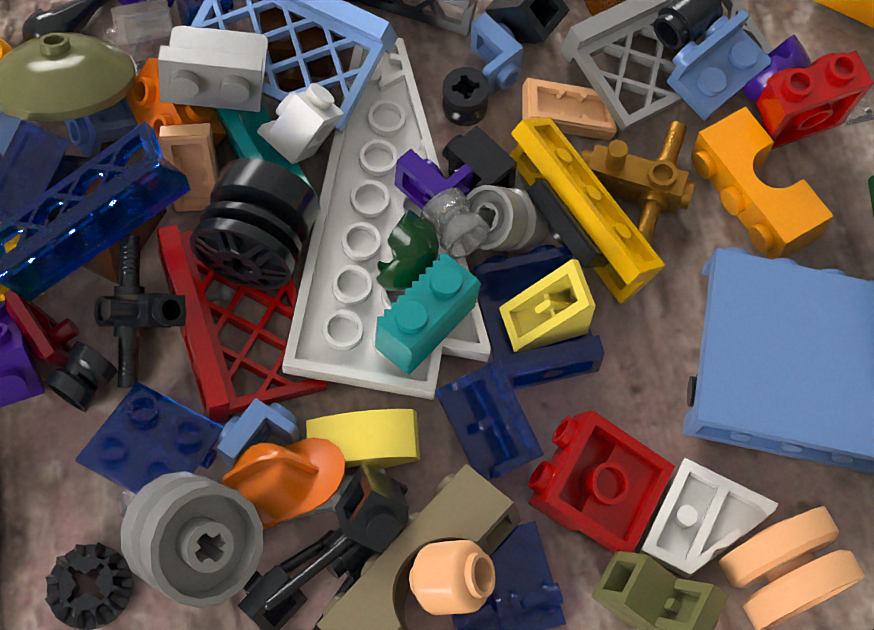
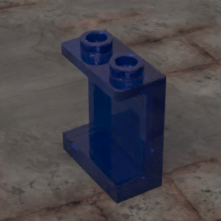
[474,245,605,393]

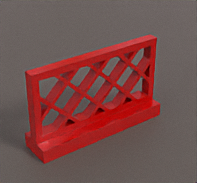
[157,224,328,426]

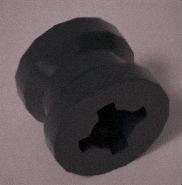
[442,67,489,126]

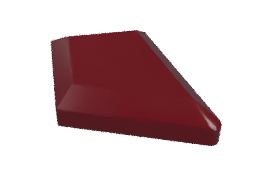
[4,287,79,367]

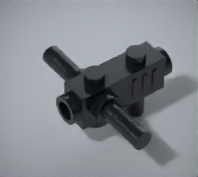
[94,235,186,388]

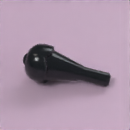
[22,0,110,43]

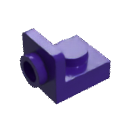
[394,149,474,222]

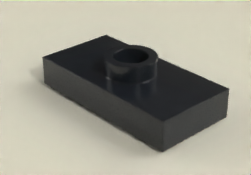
[526,180,609,268]

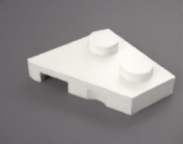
[639,458,779,579]

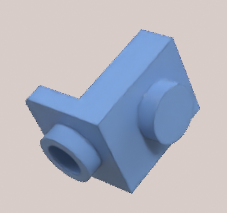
[470,13,523,97]
[217,398,302,467]

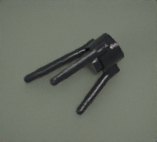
[263,527,374,630]

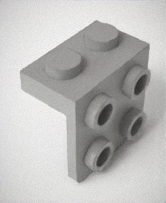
[158,26,268,112]

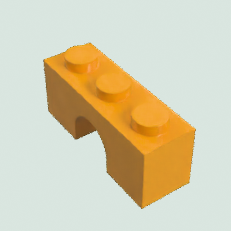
[691,106,833,260]

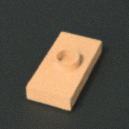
[522,78,617,141]
[159,123,220,212]

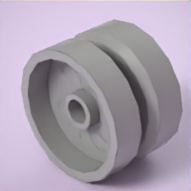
[120,471,263,608]

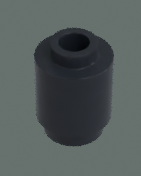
[653,0,723,50]

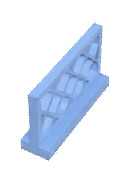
[191,0,398,133]

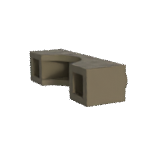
[316,464,521,630]

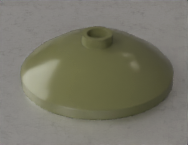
[0,33,136,122]

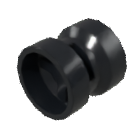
[44,341,118,413]

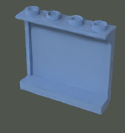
[683,247,874,475]

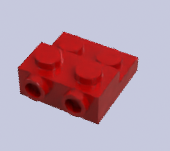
[756,50,874,151]
[528,410,675,553]

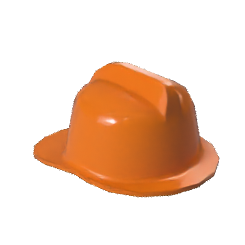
[222,437,345,530]

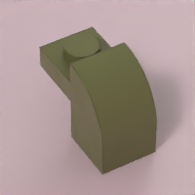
[591,550,729,630]

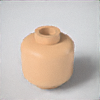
[409,540,496,615]

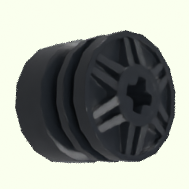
[190,158,320,290]

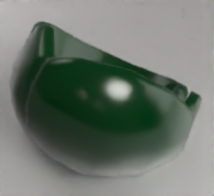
[376,210,439,292]

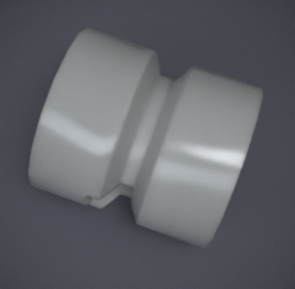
[459,185,550,253]

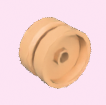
[719,506,866,630]

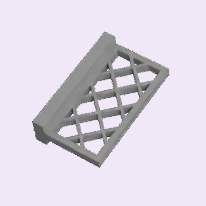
[560,0,773,132]

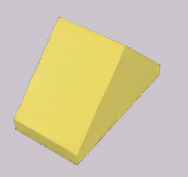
[499,259,595,353]

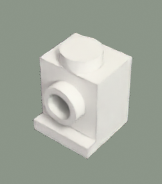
[257,83,344,164]

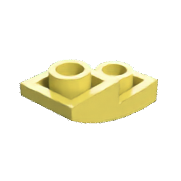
[306,409,420,469]

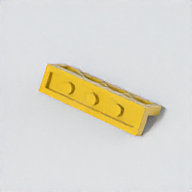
[509,117,666,304]

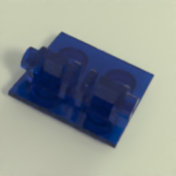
[75,382,224,495]
[451,521,566,630]

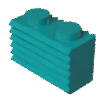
[375,254,482,375]

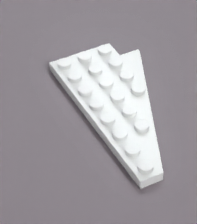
[282,38,491,400]

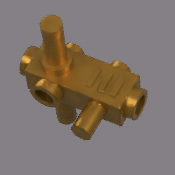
[581,121,696,245]

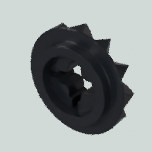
[45,542,133,630]

